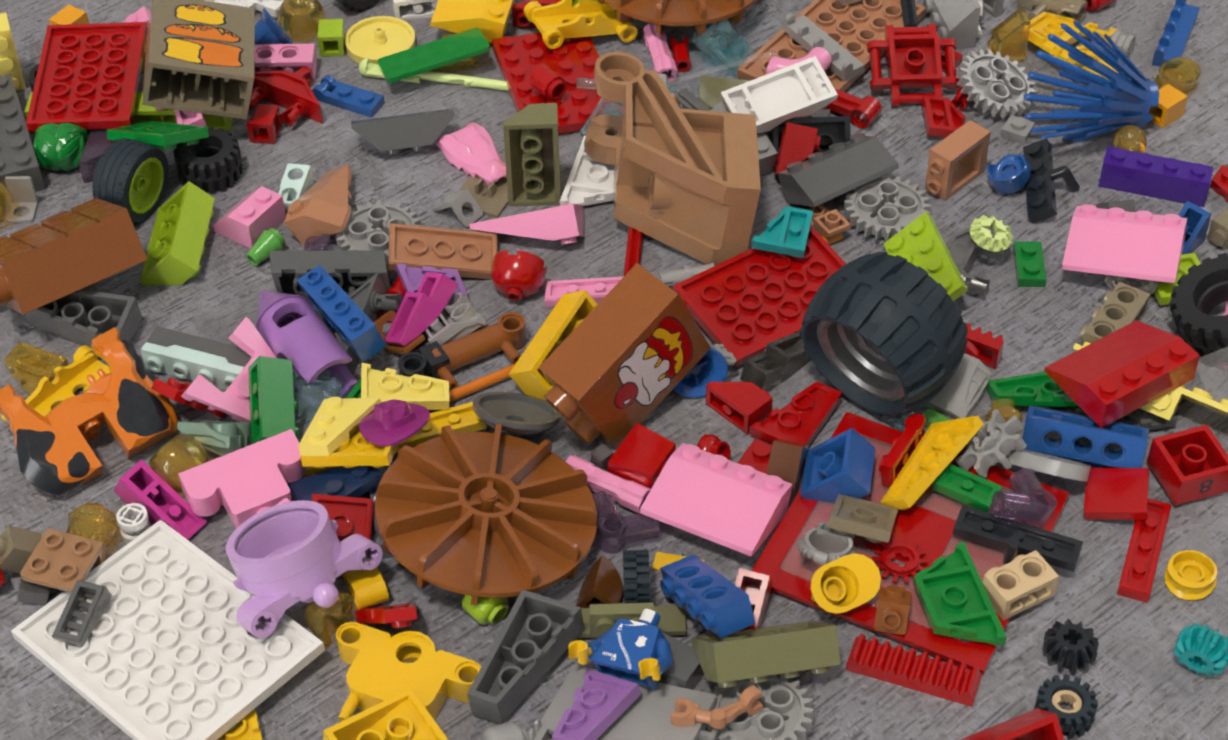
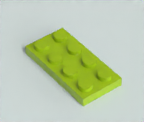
[883,212,968,301]

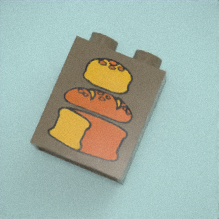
[142,0,255,120]

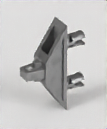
[945,228,1008,297]

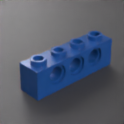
[297,265,386,363]
[1022,406,1149,468]
[660,554,755,638]

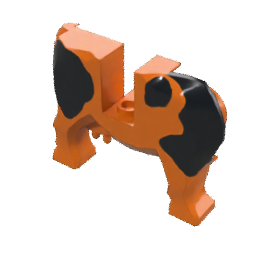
[0,327,179,496]

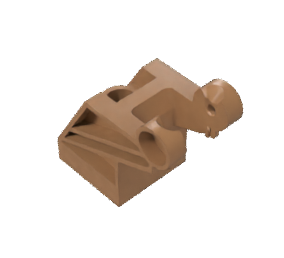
[584,52,761,266]

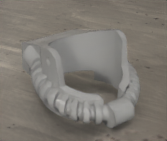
[797,521,857,565]

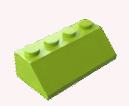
[139,181,215,285]

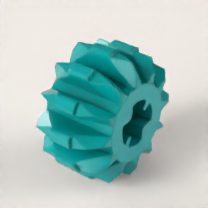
[1173,623,1228,677]

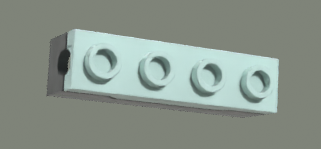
[141,326,251,389]

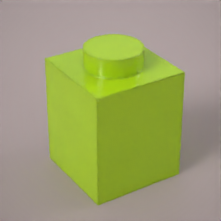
[317,19,345,57]

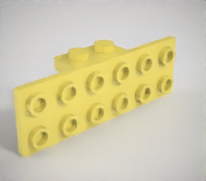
[1073,342,1228,422]

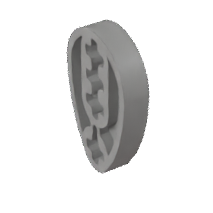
[1006,449,1091,482]

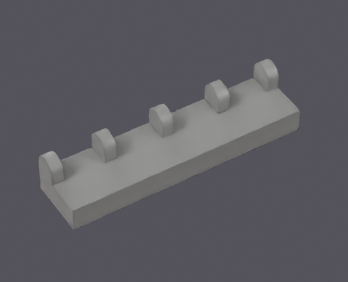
[784,13,865,82]

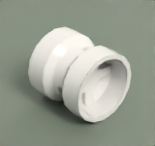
[116,503,151,544]

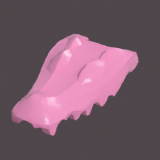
[435,122,507,187]

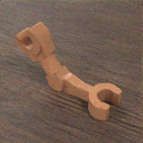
[670,685,763,729]

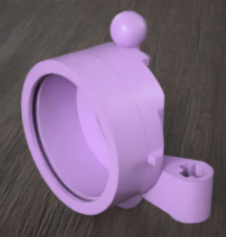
[226,500,383,638]

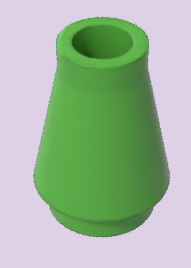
[246,228,286,267]

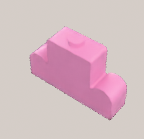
[178,429,306,529]

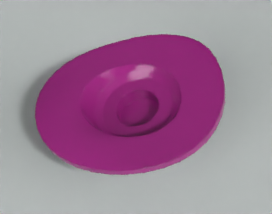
[359,399,430,447]

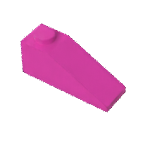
[114,459,207,540]

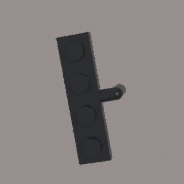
[1023,138,1080,224]
[953,505,1084,572]

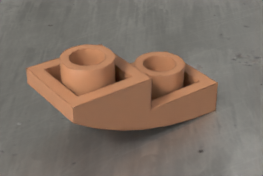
[803,204,851,238]

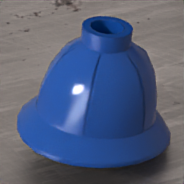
[255,8,294,45]
[673,348,728,398]

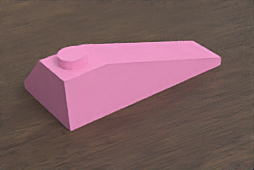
[469,204,584,245]

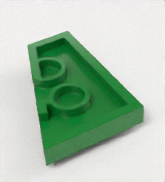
[987,372,1079,407]

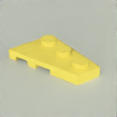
[361,362,450,410]

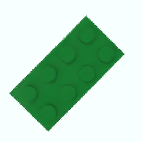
[107,121,209,150]

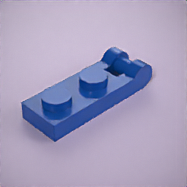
[312,75,385,118]

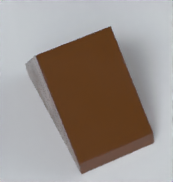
[767,439,808,493]

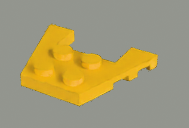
[1019,12,1118,66]

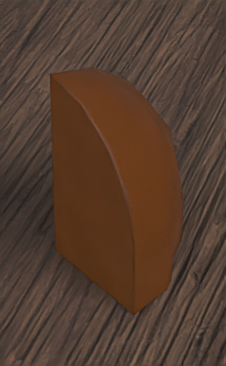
[576,555,622,608]

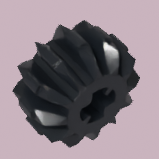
[1042,618,1099,675]

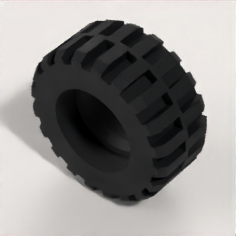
[1170,253,1228,362]

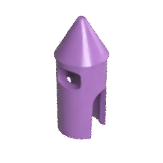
[256,290,358,407]

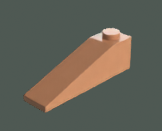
[283,164,351,245]

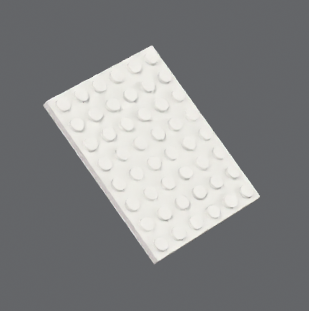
[11,520,325,740]

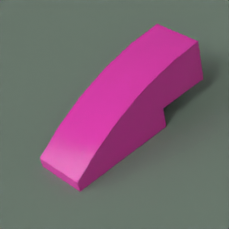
[385,272,458,346]

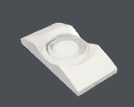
[721,56,838,133]

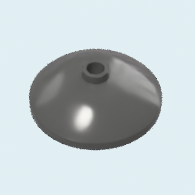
[472,392,560,438]

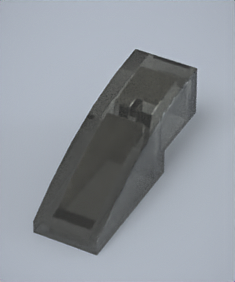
[740,331,811,391]

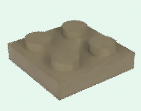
[827,494,898,543]

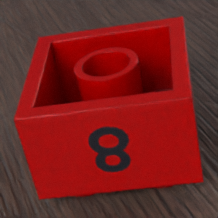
[1147,425,1228,506]

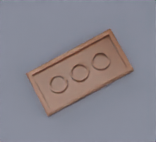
[388,223,498,280]

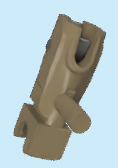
[1017,0,1088,24]

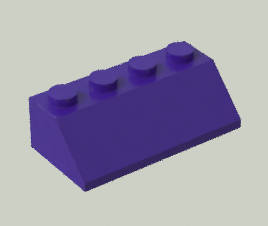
[1098,146,1213,207]

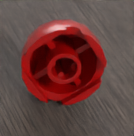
[491,250,547,301]

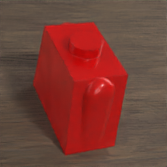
[608,423,676,489]

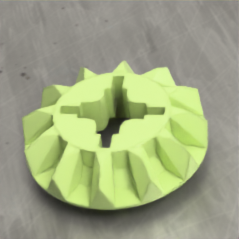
[970,215,1013,252]

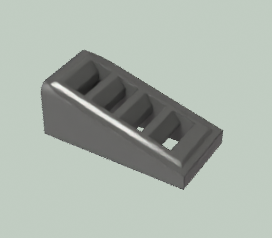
[52,580,112,646]

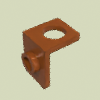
[374,310,425,354]

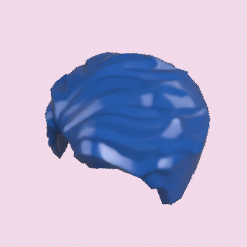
[987,154,1031,194]

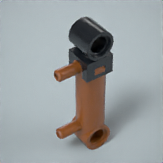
[398,312,527,390]

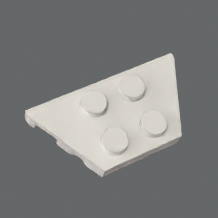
[560,136,614,206]

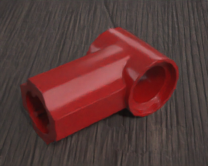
[827,89,882,129]

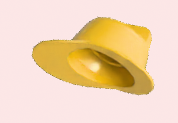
[810,553,881,614]

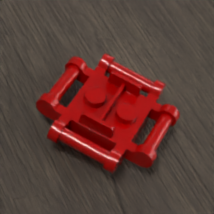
[867,24,960,107]

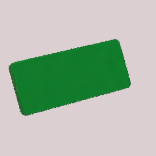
[377,28,490,83]

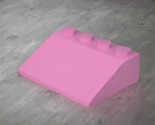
[1062,204,1187,283]
[640,443,793,557]

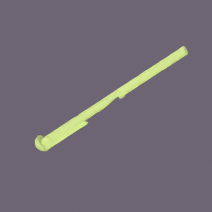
[359,58,509,91]

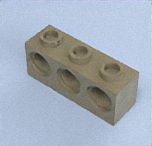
[1079,282,1150,346]

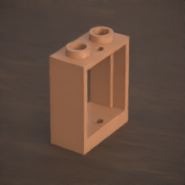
[925,120,991,201]

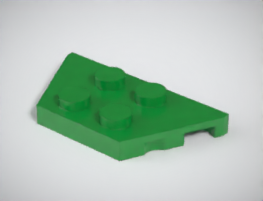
[913,542,1007,646]

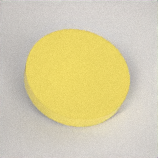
[345,16,416,64]

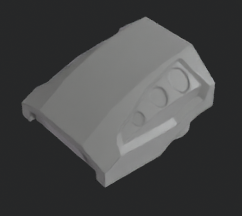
[424,292,489,345]
[924,353,992,419]

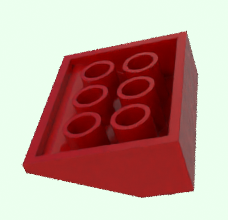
[1044,320,1200,428]

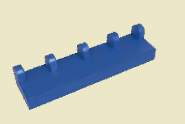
[1152,0,1200,71]

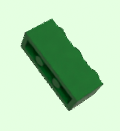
[248,356,298,445]

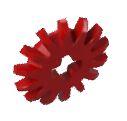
[872,538,929,584]

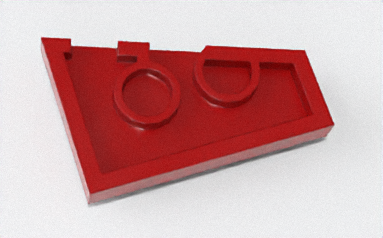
[749,381,842,446]

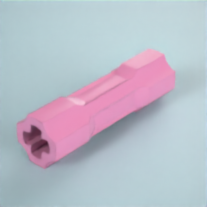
[643,23,678,83]
[566,455,651,513]

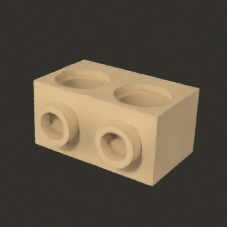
[983,550,1059,620]

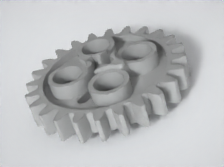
[956,49,1036,119]
[844,175,931,241]
[335,200,422,264]
[707,674,814,740]

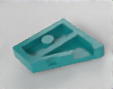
[751,206,813,258]

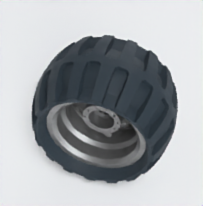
[800,252,968,418]

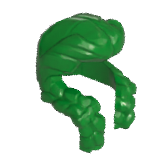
[33,123,91,172]

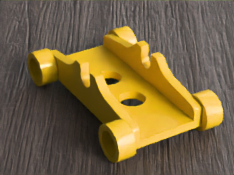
[524,0,638,49]
[1,345,110,424]

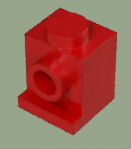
[246,104,282,145]

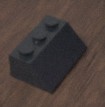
[769,116,851,171]

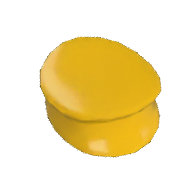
[1164,550,1218,601]

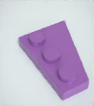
[552,669,641,740]

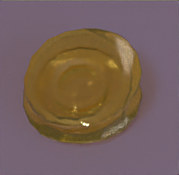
[1155,57,1201,95]

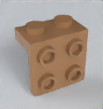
[20,528,108,592]

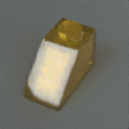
[987,7,1031,62]

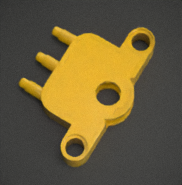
[336,622,481,721]

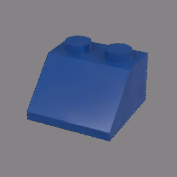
[800,428,876,503]

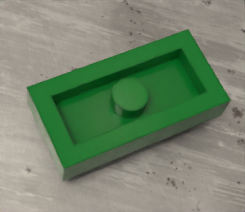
[1013,241,1047,287]
[932,463,1002,513]

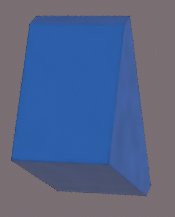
[1179,201,1212,255]

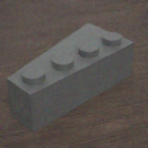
[269,250,391,297]
[24,289,142,347]
[467,589,585,724]

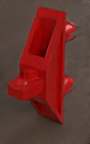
[249,66,323,127]

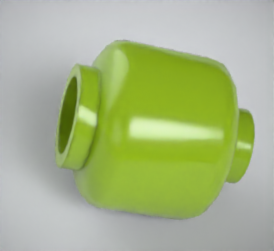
[462,594,509,625]

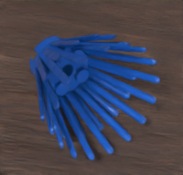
[1024,21,1159,143]

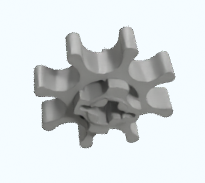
[955,409,1027,478]

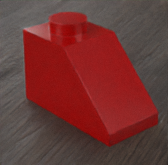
[774,122,821,177]
[706,382,773,435]

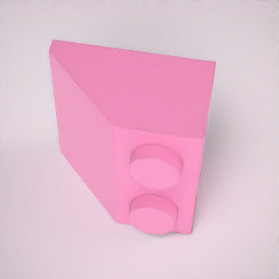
[211,186,286,249]

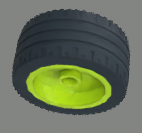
[92,138,169,223]

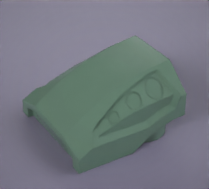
[177,420,251,456]

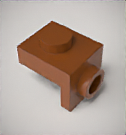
[874,585,912,635]

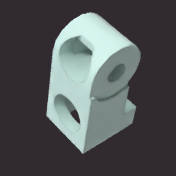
[279,163,314,210]

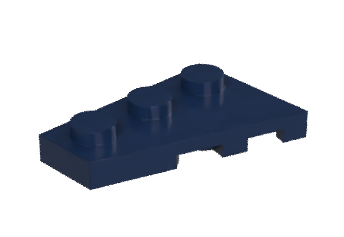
[287,466,383,501]

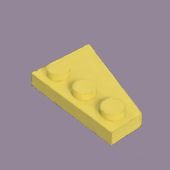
[298,397,381,456]

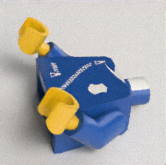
[568,609,673,690]

